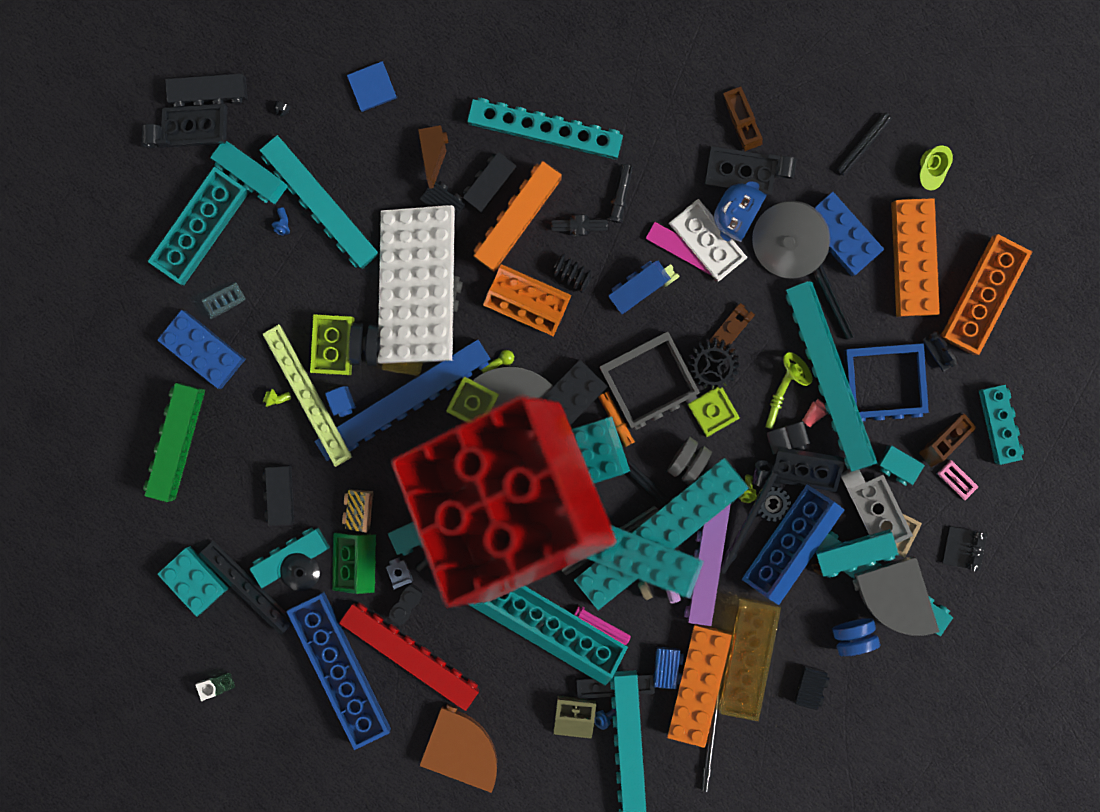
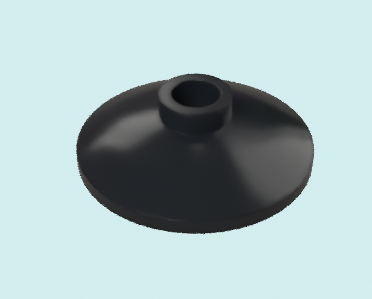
[282,553,320,591]

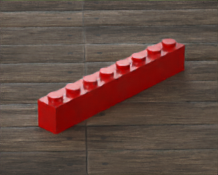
[339,602,479,711]

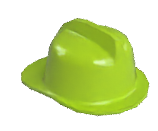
[920,145,953,190]

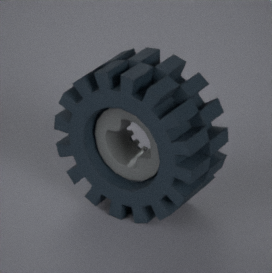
[755,486,791,522]

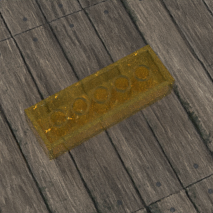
[719,598,781,721]

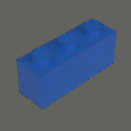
[609,260,671,314]

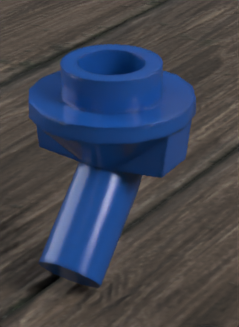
[272,208,290,235]
[594,708,616,730]

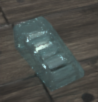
[202,283,246,319]

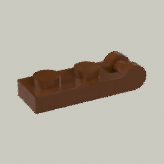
[710,302,755,354]

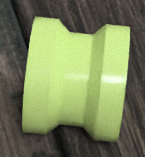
[663,264,680,288]

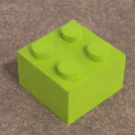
[446,377,499,422]

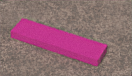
[646,222,712,276]

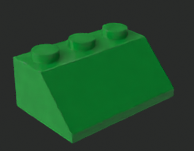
[332,533,376,594]

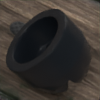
[274,100,291,117]

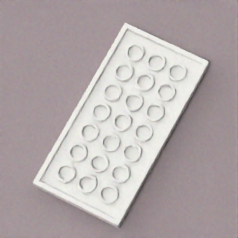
[378,205,455,364]

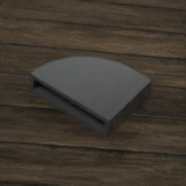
[473,367,553,410]
[852,556,939,636]

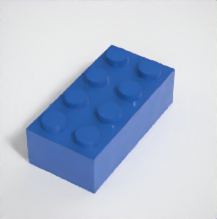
[814,192,884,277]
[158,310,245,389]

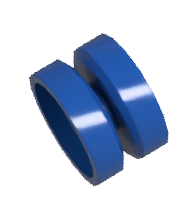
[832,618,881,656]

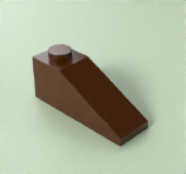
[418,125,449,189]
[919,413,976,467]

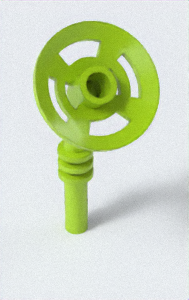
[765,352,812,429]

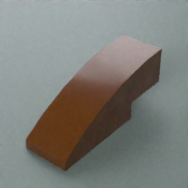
[723,87,763,151]

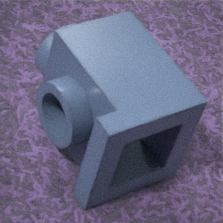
[386,557,413,589]

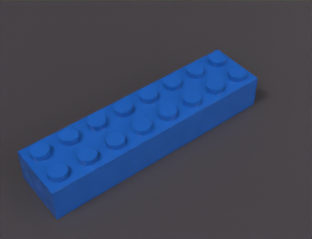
[287,592,391,750]

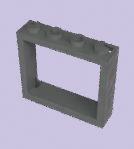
[599,332,700,430]

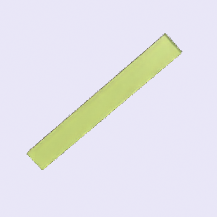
[263,325,352,467]

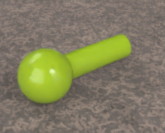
[481,350,514,373]

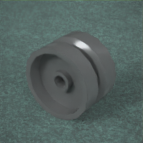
[667,437,712,486]

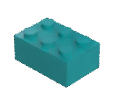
[572,416,630,484]
[158,546,229,617]

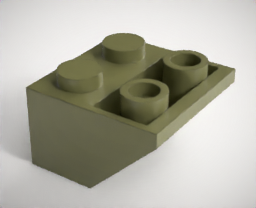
[553,696,596,738]

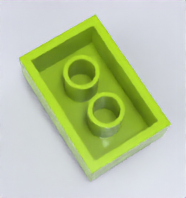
[310,315,355,375]

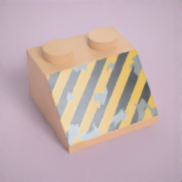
[342,489,373,532]

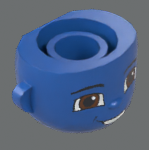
[714,181,766,242]

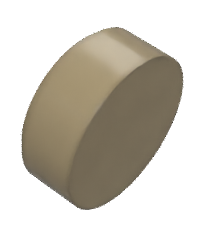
[638,581,653,600]

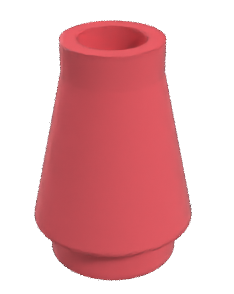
[802,399,828,428]

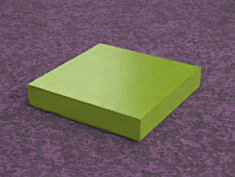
[687,387,740,437]

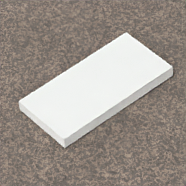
[669,199,748,283]

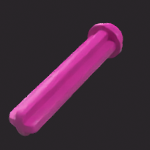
[574,607,631,645]

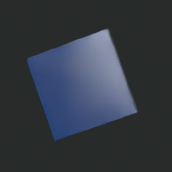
[347,61,397,112]

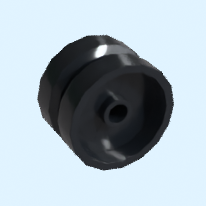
[349,323,381,366]

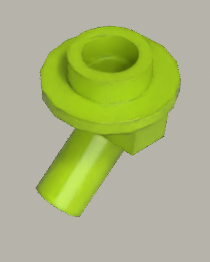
[263,389,291,407]
[738,475,757,503]

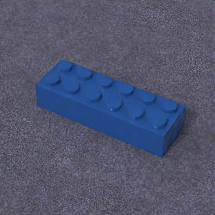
[742,485,844,605]

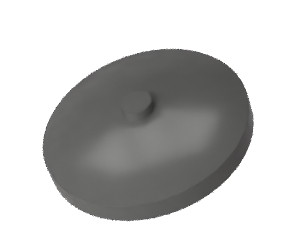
[753,201,830,278]

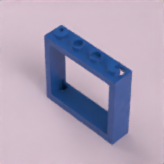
[844,344,929,421]

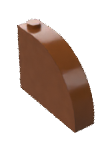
[420,704,497,793]

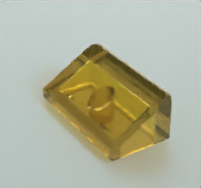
[382,362,423,376]

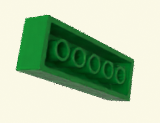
[144,383,206,502]

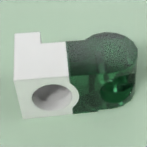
[196,672,235,701]

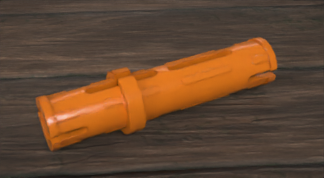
[598,391,635,448]

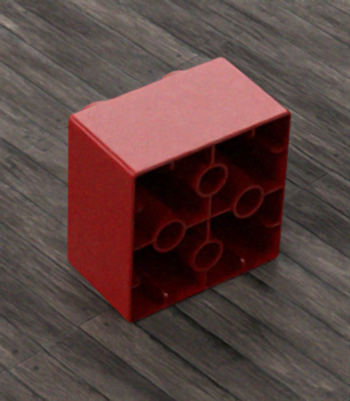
[392,396,616,606]

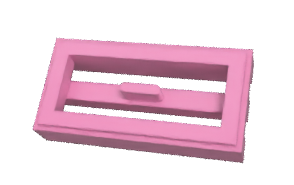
[937,460,978,500]

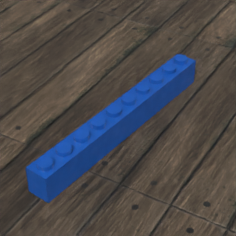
[315,340,491,461]

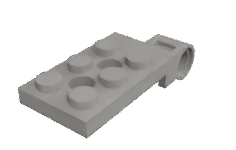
[841,469,913,544]

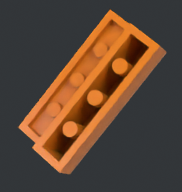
[483,264,572,337]

